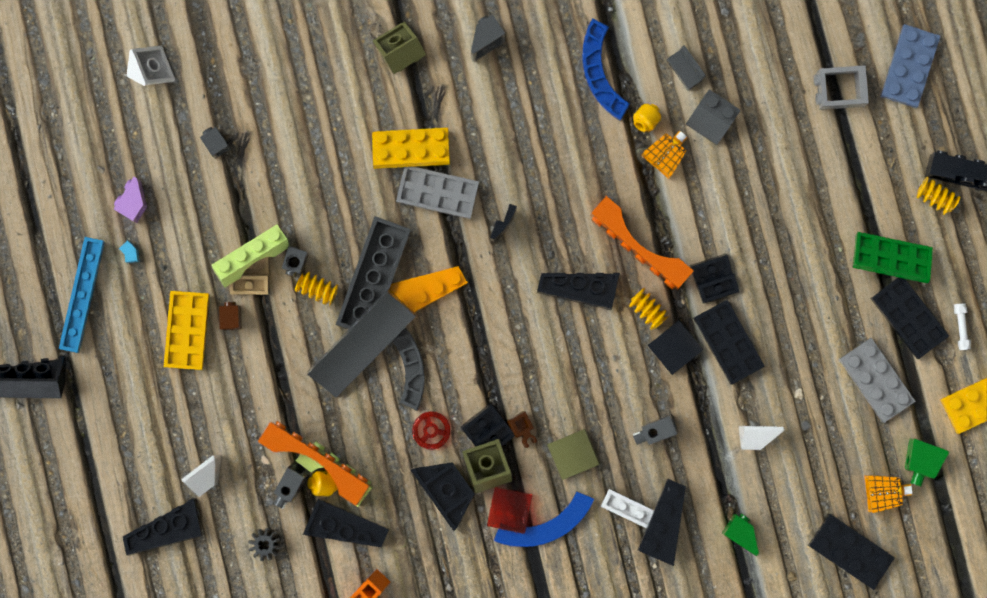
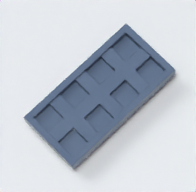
[880,24,940,108]

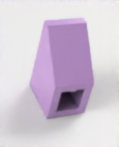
[114,177,147,223]

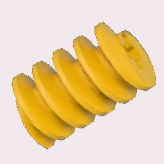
[916,176,961,215]
[295,271,338,307]
[629,287,670,330]

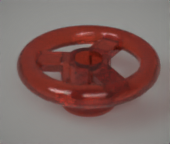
[412,411,451,450]

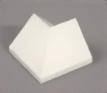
[127,46,175,86]
[739,426,784,450]
[181,455,221,497]

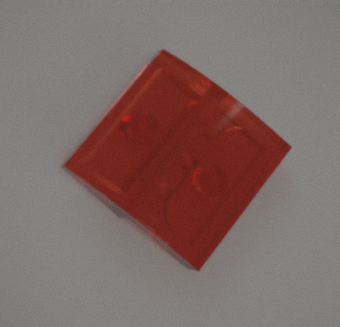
[487,487,533,534]

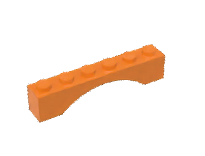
[590,196,694,289]
[258,421,370,506]

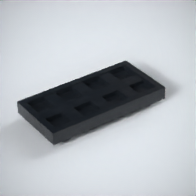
[870,277,949,359]
[693,299,765,385]
[808,514,895,590]

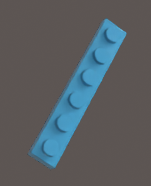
[59,237,105,353]

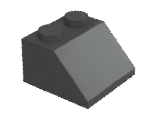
[471,14,505,62]
[685,89,741,145]

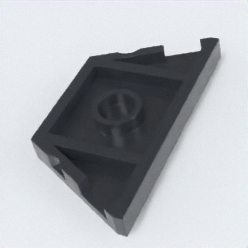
[411,462,475,531]

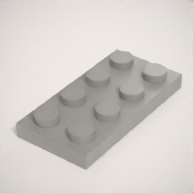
[396,167,479,219]
[838,338,915,423]

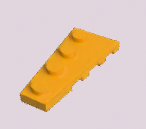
[389,266,468,313]

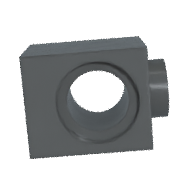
[200,127,231,159]
[282,247,309,277]

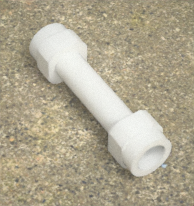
[954,303,971,350]

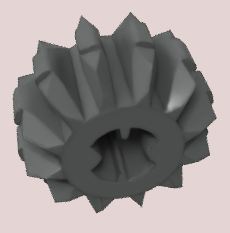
[248,528,282,561]

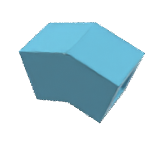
[119,240,140,263]

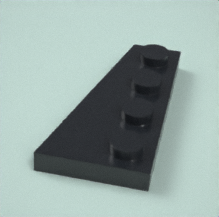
[537,273,620,310]
[122,498,203,556]
[303,499,389,547]

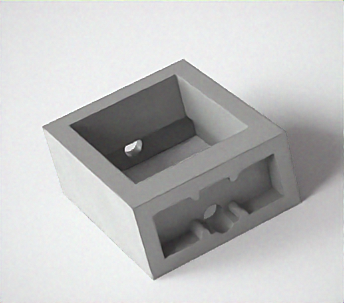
[814,65,869,110]

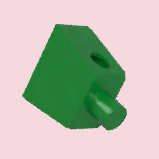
[905,438,949,487]

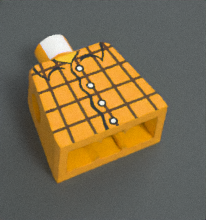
[641,131,687,179]
[864,475,912,513]

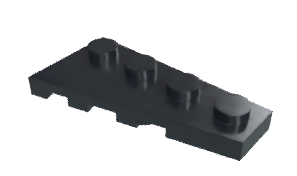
[637,479,686,566]

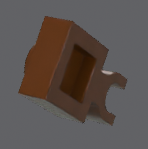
[507,411,538,448]

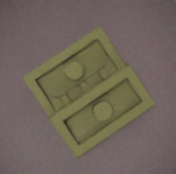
[547,429,600,480]

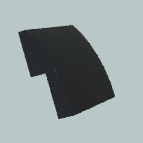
[490,204,517,243]
[690,253,739,304]
[648,319,704,375]
[461,403,515,447]

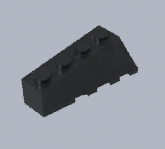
[925,150,987,192]
[0,355,66,398]

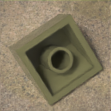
[373,21,426,74]
[462,439,512,493]

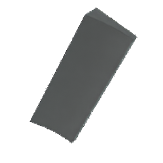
[335,216,411,329]
[307,289,416,398]

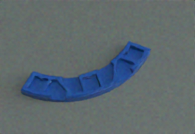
[582,18,630,121]
[493,491,594,547]

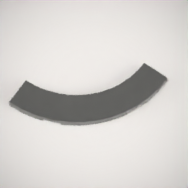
[392,328,425,411]

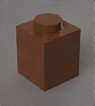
[219,302,242,330]

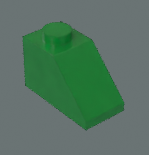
[722,514,759,556]

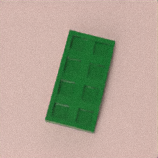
[852,232,933,283]

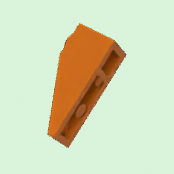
[350,569,391,598]

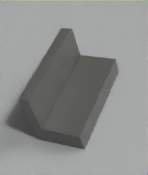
[666,45,706,91]

